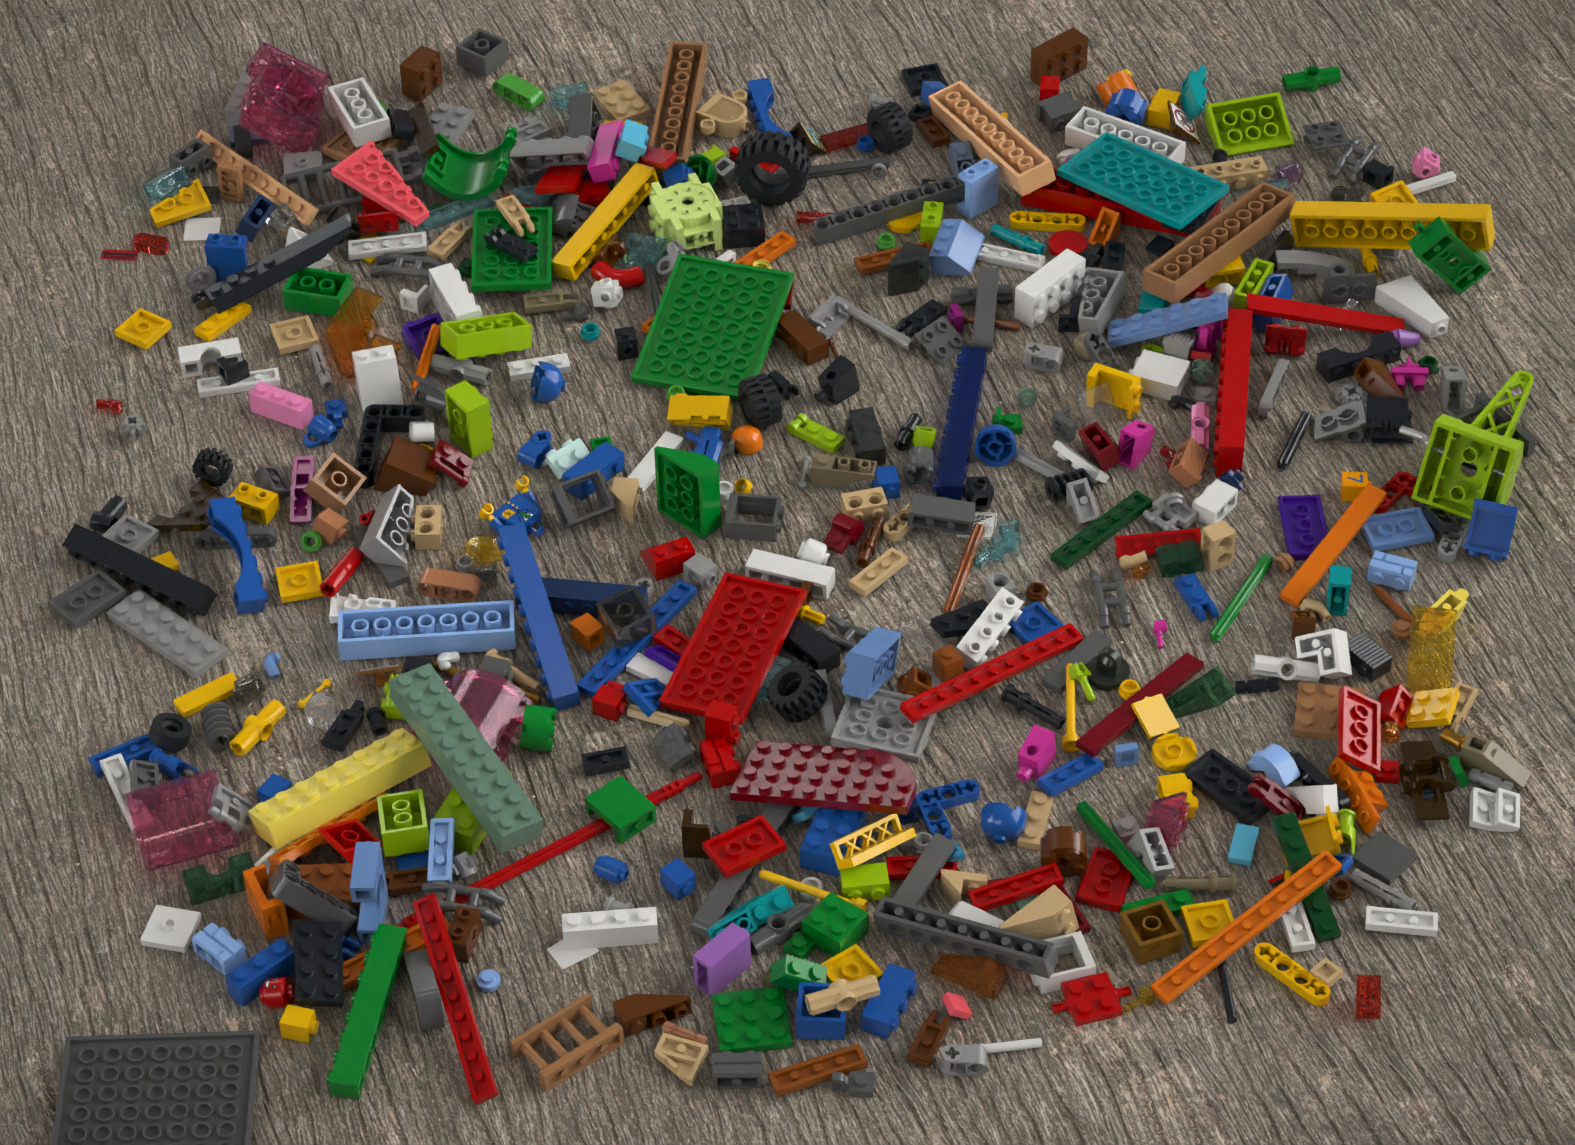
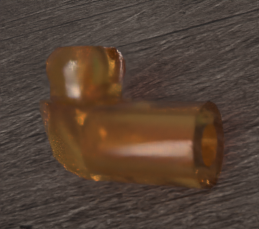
[1132,561,1151,579]

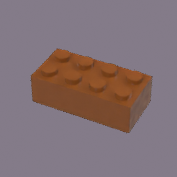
[267,863,361,919]

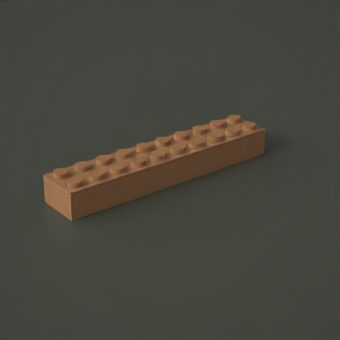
[647,41,708,177]
[1143,181,1295,304]

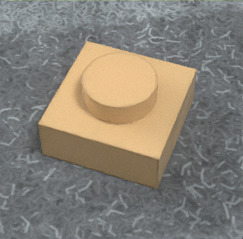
[1310,957,1344,987]

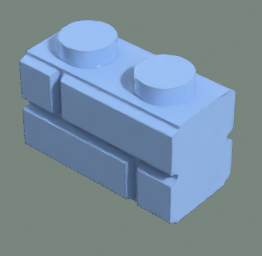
[1367,550,1418,591]
[192,923,247,975]

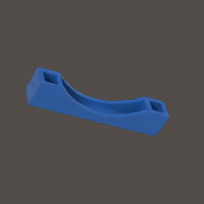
[745,78,792,136]
[207,497,268,615]

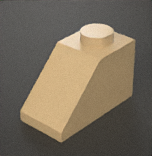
[608,477,640,523]

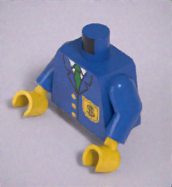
[479,475,545,537]

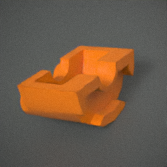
[1096,71,1139,106]

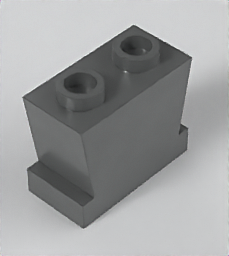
[1035,91,1083,134]

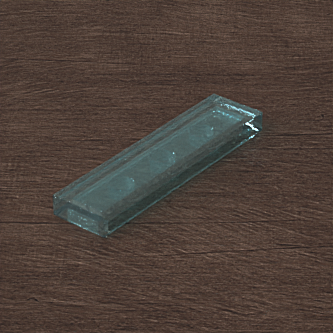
[419,195,495,232]

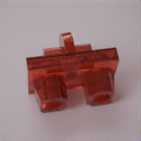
[1355,974,1381,1019]

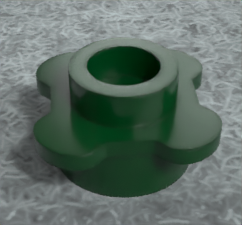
[1417,356,1439,375]

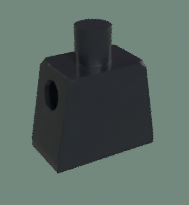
[814,355,860,405]

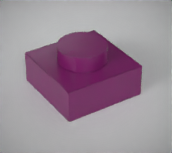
[947,303,963,332]

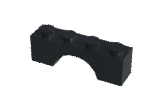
[1316,331,1401,383]

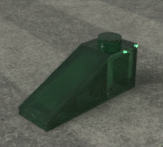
[1165,666,1236,719]

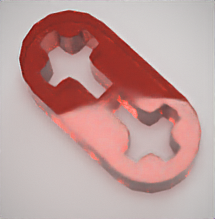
[133,233,170,255]

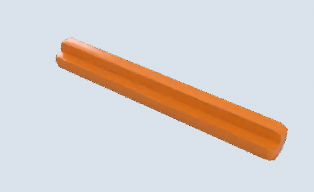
[411,324,440,394]

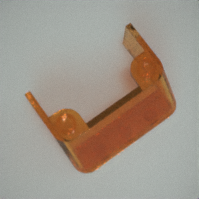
[325,286,403,379]

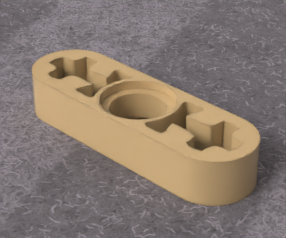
[883,502,914,542]

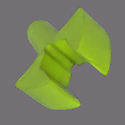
[1069,662,1096,703]

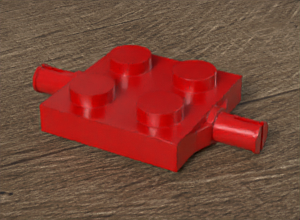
[1051,971,1132,1027]

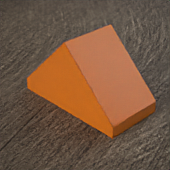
[1088,207,1121,250]

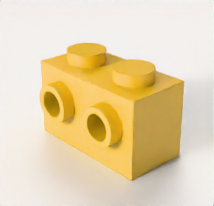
[229,482,280,525]

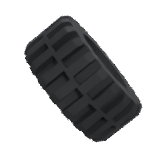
[734,130,811,206]

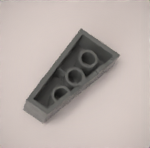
[565,92,602,142]

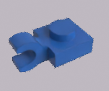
[324,398,348,428]

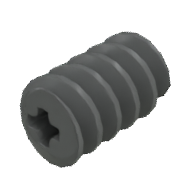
[201,702,235,751]

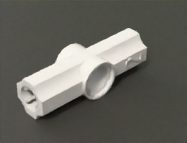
[1251,654,1320,683]

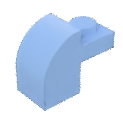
[1246,744,1301,787]

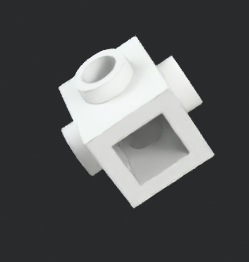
[591,278,623,309]

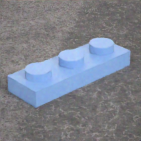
[427,818,455,884]

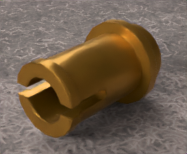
[1440,728,1467,752]

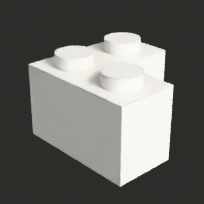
[1295,628,1352,679]

